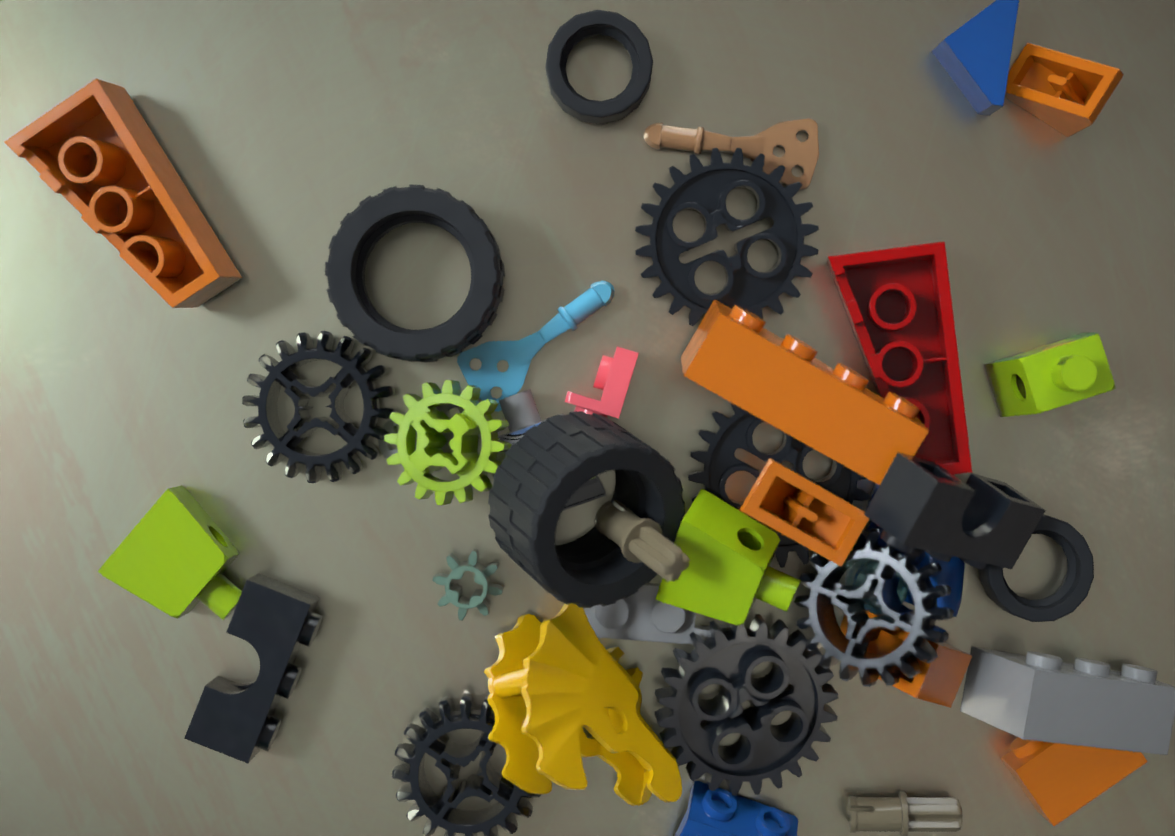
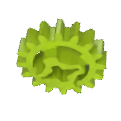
[384,380,512,505]

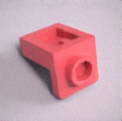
[564,346,639,419]

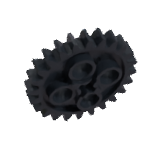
[635,148,819,326]
[688,403,871,568]
[654,614,838,796]

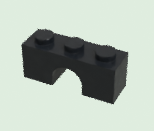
[864,452,1046,570]
[184,573,322,764]

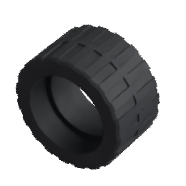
[325,184,505,362]
[488,411,685,608]

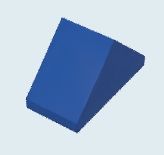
[932,0,1019,116]

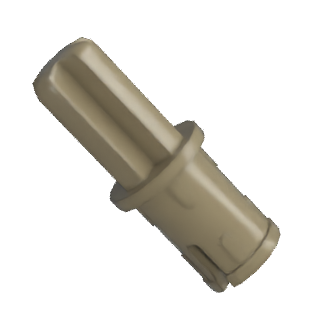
[594,500,689,581]
[848,792,963,836]

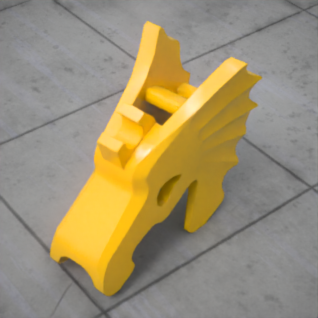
[484,603,682,806]

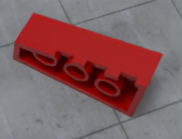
[827,241,972,475]

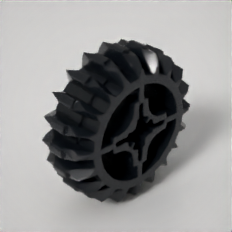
[242,331,396,483]
[794,528,954,687]
[392,693,541,836]

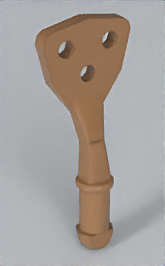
[644,118,819,191]

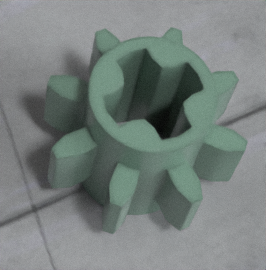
[433,549,504,621]

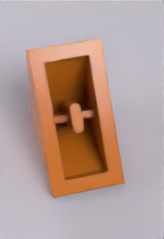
[1005,43,1124,137]
[740,458,869,567]

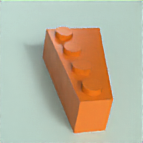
[4,79,242,308]
[681,300,929,486]

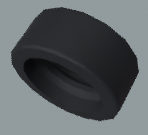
[545,10,653,125]
[978,514,1094,622]

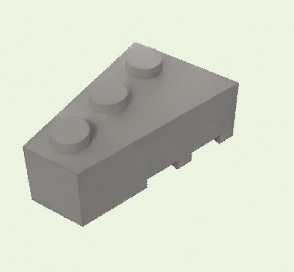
[960,646,1175,755]

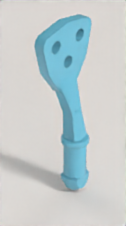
[457,281,615,412]

